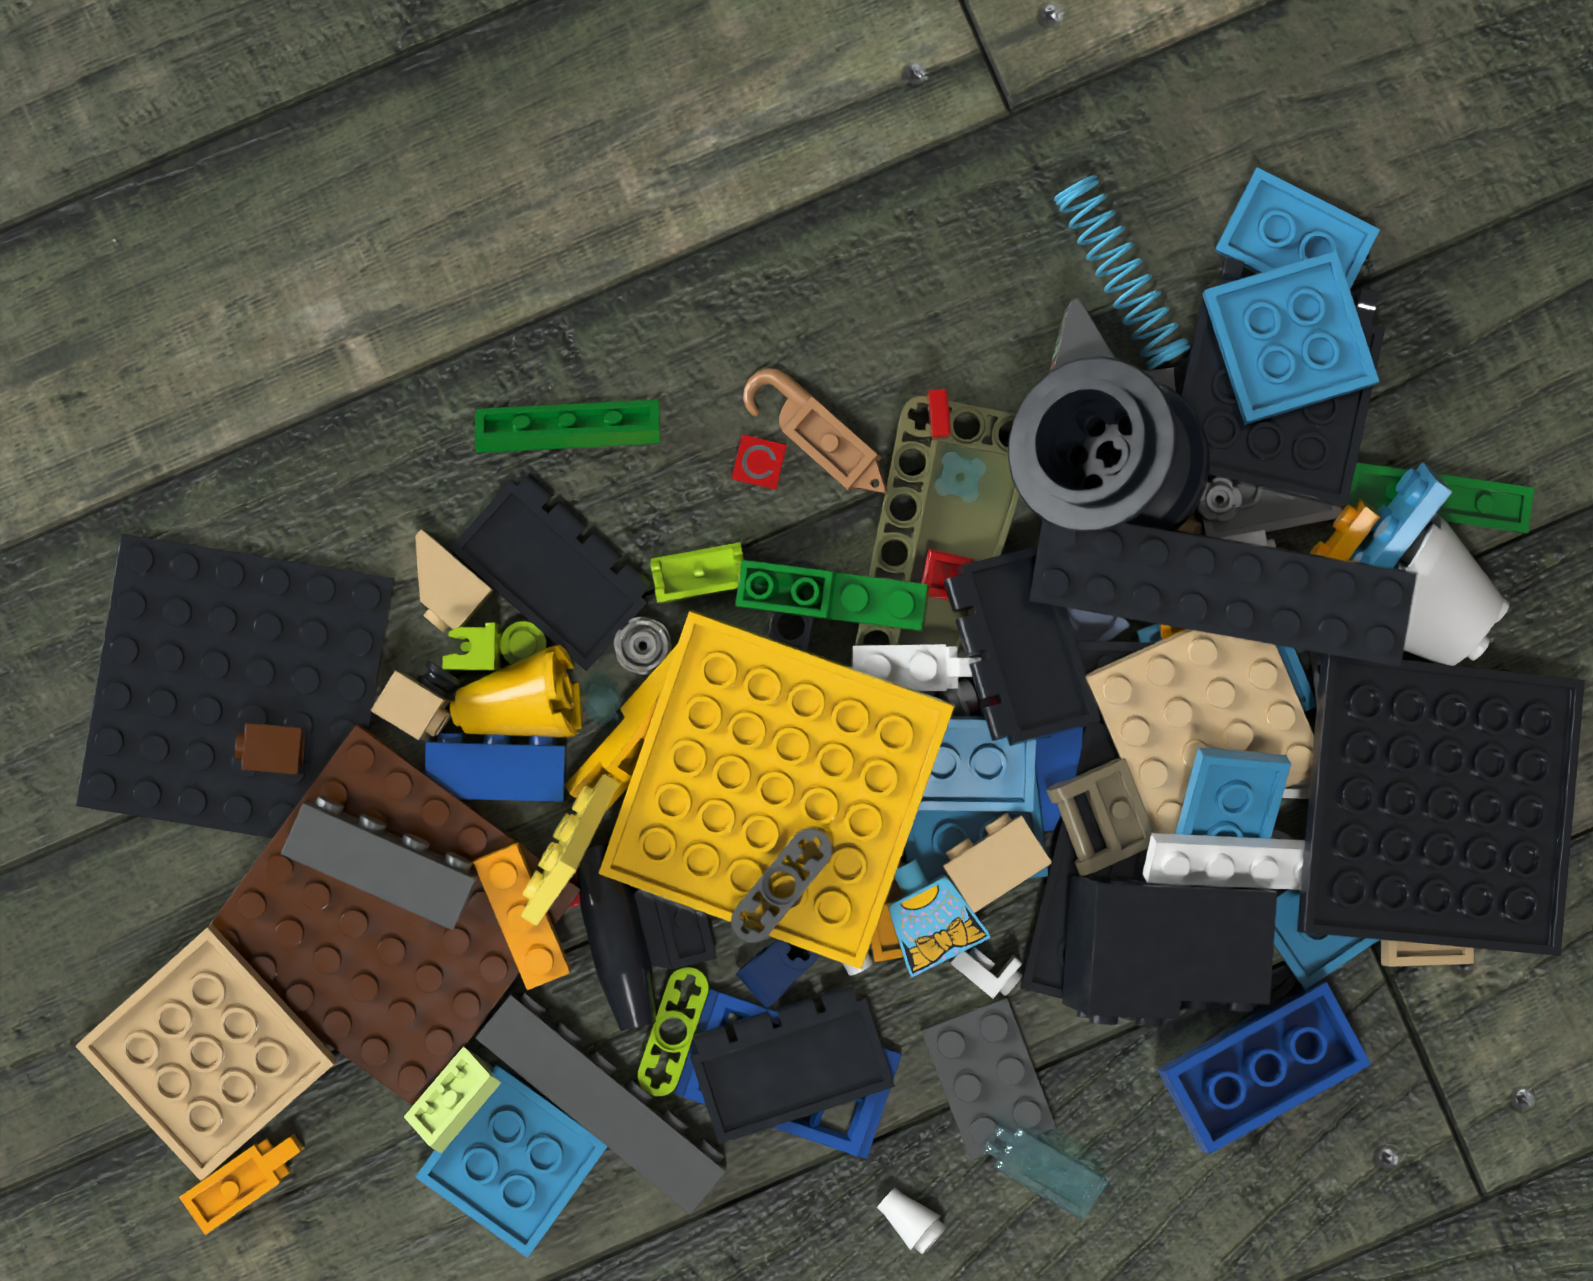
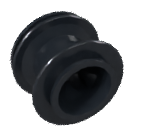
[1008,356,1210,533]

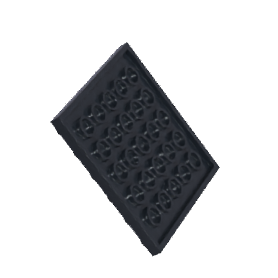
[76,534,395,838]
[1297,653,1585,956]

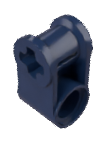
[735,939,819,1008]

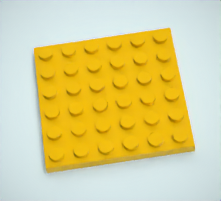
[598,610,955,969]

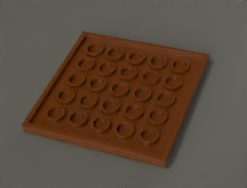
[210,723,581,1106]

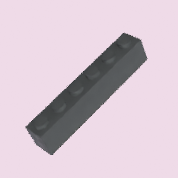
[476,992,727,1215]

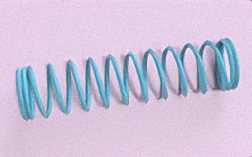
[1054,175,1191,370]

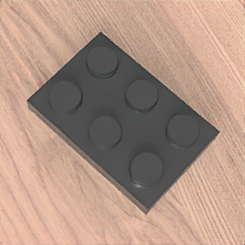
[921,997,1057,1160]

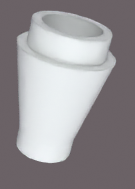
[877,1187,947,1255]

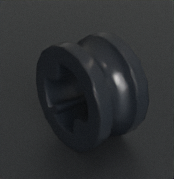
[416,660,463,701]

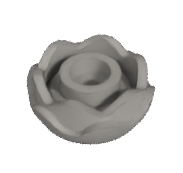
[614,617,672,675]

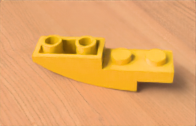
[565,644,678,814]

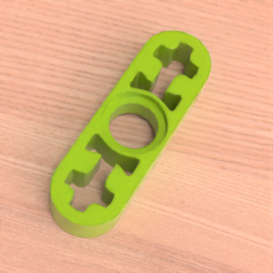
[638,966,709,1096]

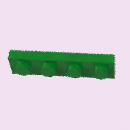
[475,399,661,453]
[1348,462,1535,534]

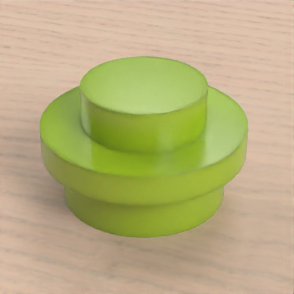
[500,621,547,664]

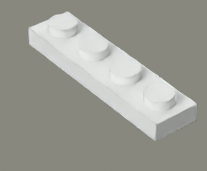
[1143,833,1305,890]

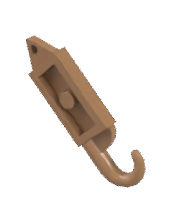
[743,368,888,494]

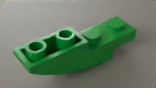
[735,560,930,631]

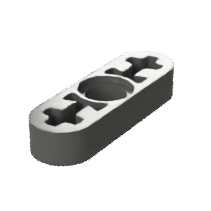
[731,826,834,943]

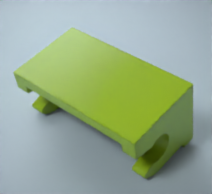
[650,542,744,604]
[443,623,502,671]

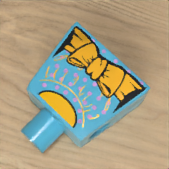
[887,858,991,978]

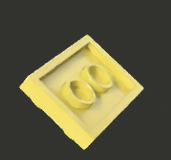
[521,774,620,926]

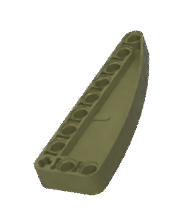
[851,396,1019,697]

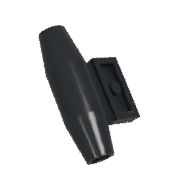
[577,843,717,1031]

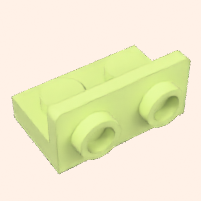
[404,1046,501,1153]

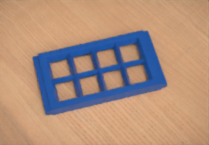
[675,988,902,1159]

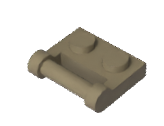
[1046,757,1154,876]

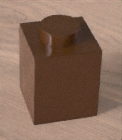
[235,723,307,775]

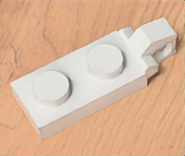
[853,644,982,691]

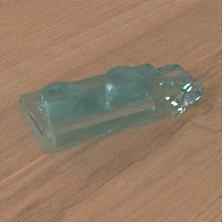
[983,1125,1108,1220]

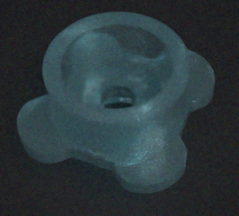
[935,451,986,503]

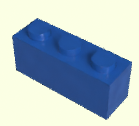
[425,733,567,802]

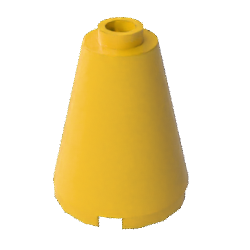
[450,645,583,737]

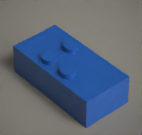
[1157,981,1371,1154]

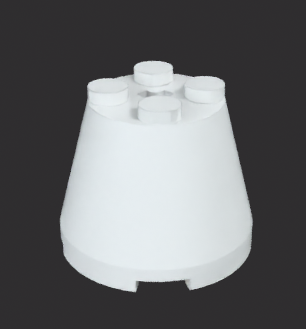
[1393,513,1510,666]

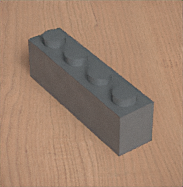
[281,795,479,930]

